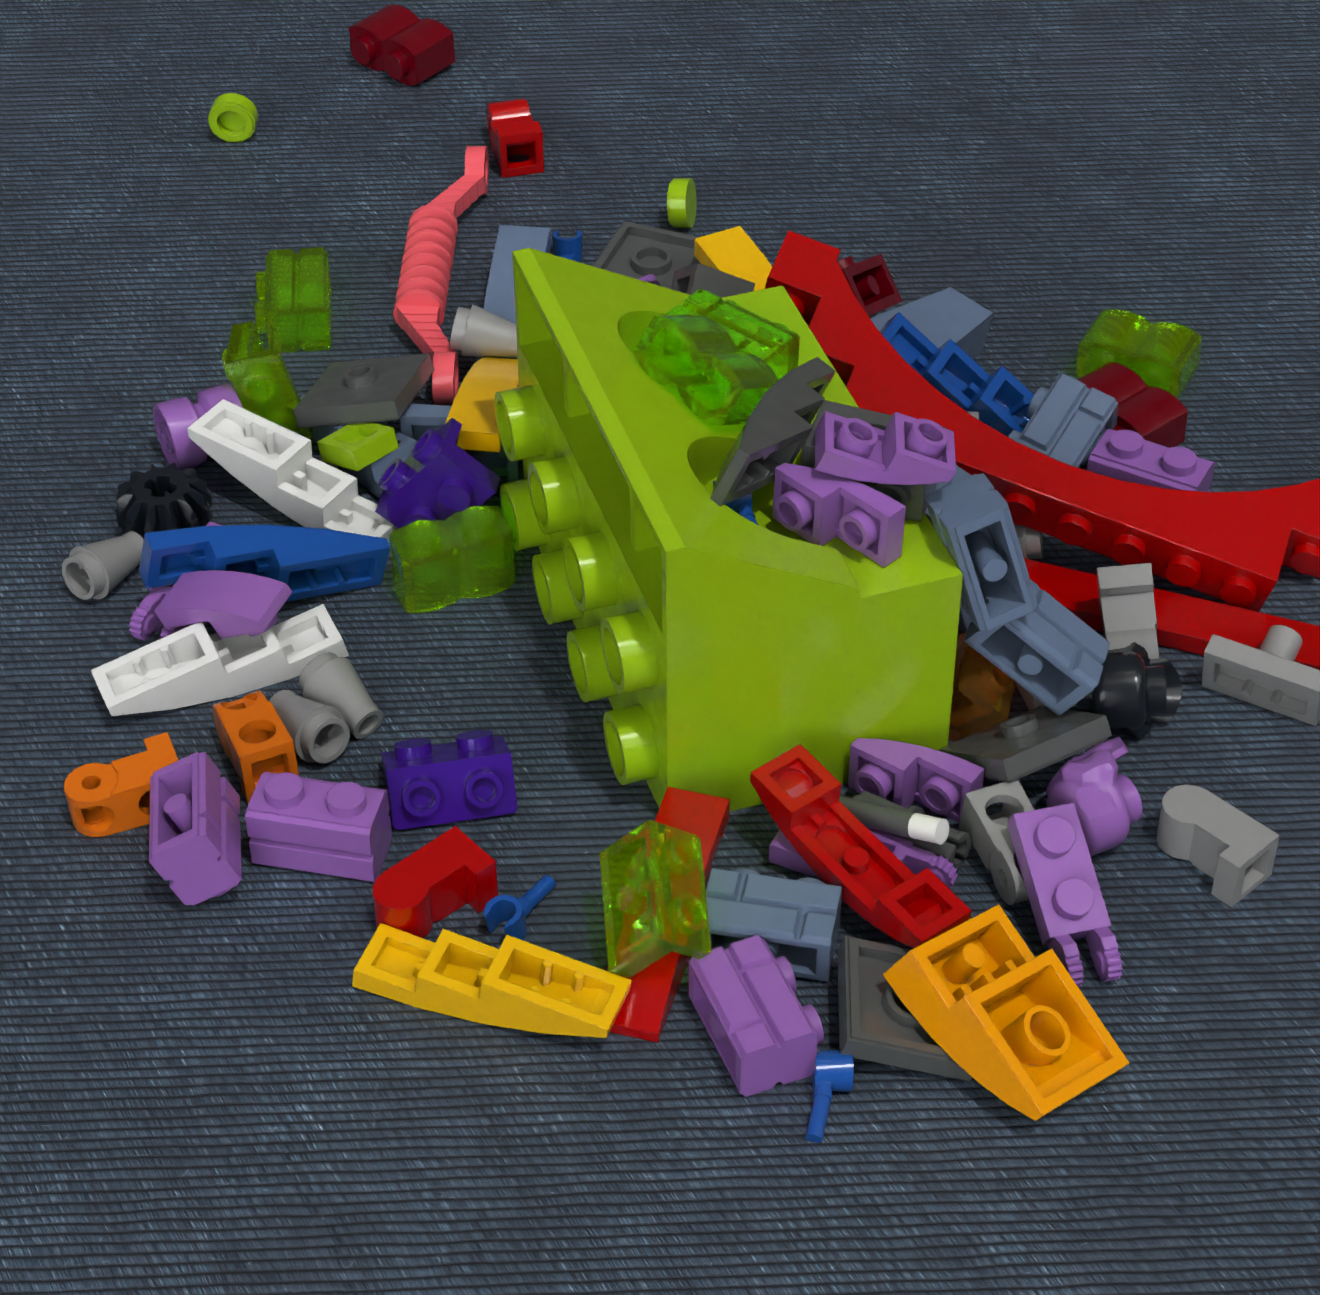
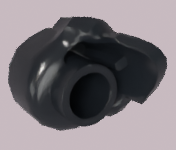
[1076,642,1182,740]

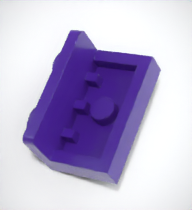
[375,418,501,550]
[381,730,518,830]

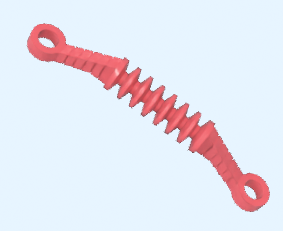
[393,146,489,405]

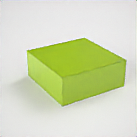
[317,422,399,471]

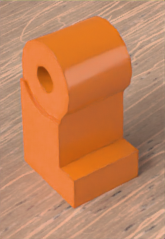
[212,690,299,804]
[64,732,178,837]

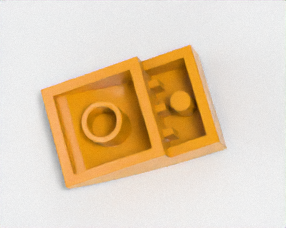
[883,904,1129,1121]

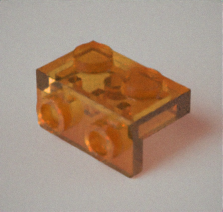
[949,632,1016,742]

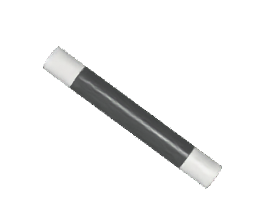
[839,796,949,845]

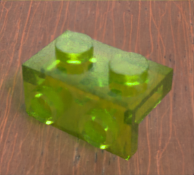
[222,321,313,439]

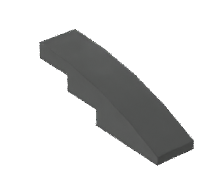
[710,357,836,507]

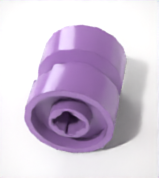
[153,383,243,470]

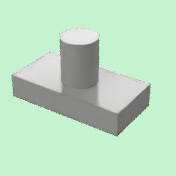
[1202,625,1320,726]

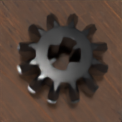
[115,462,212,539]

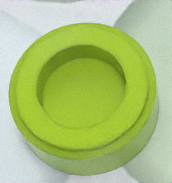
[208,93,258,142]
[667,178,697,228]

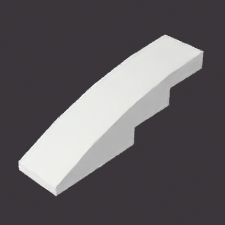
[187,399,404,546]
[91,604,349,716]

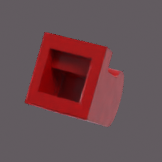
[486,98,544,178]
[372,826,498,938]

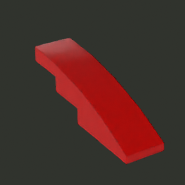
[607,787,730,1043]

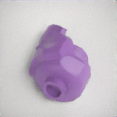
[1046,737,1142,857]

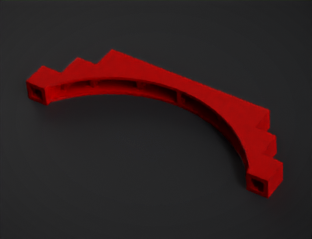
[765,230,1320,612]

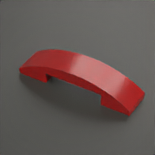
[750,744,972,948]

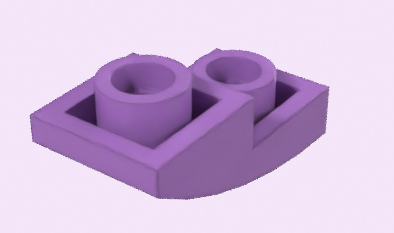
[815,411,956,485]
[772,463,906,567]
[154,570,292,639]
[848,738,985,823]

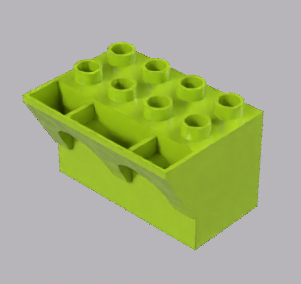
[494,248,963,812]

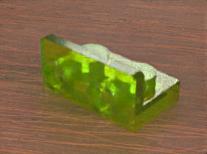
[599,819,712,978]

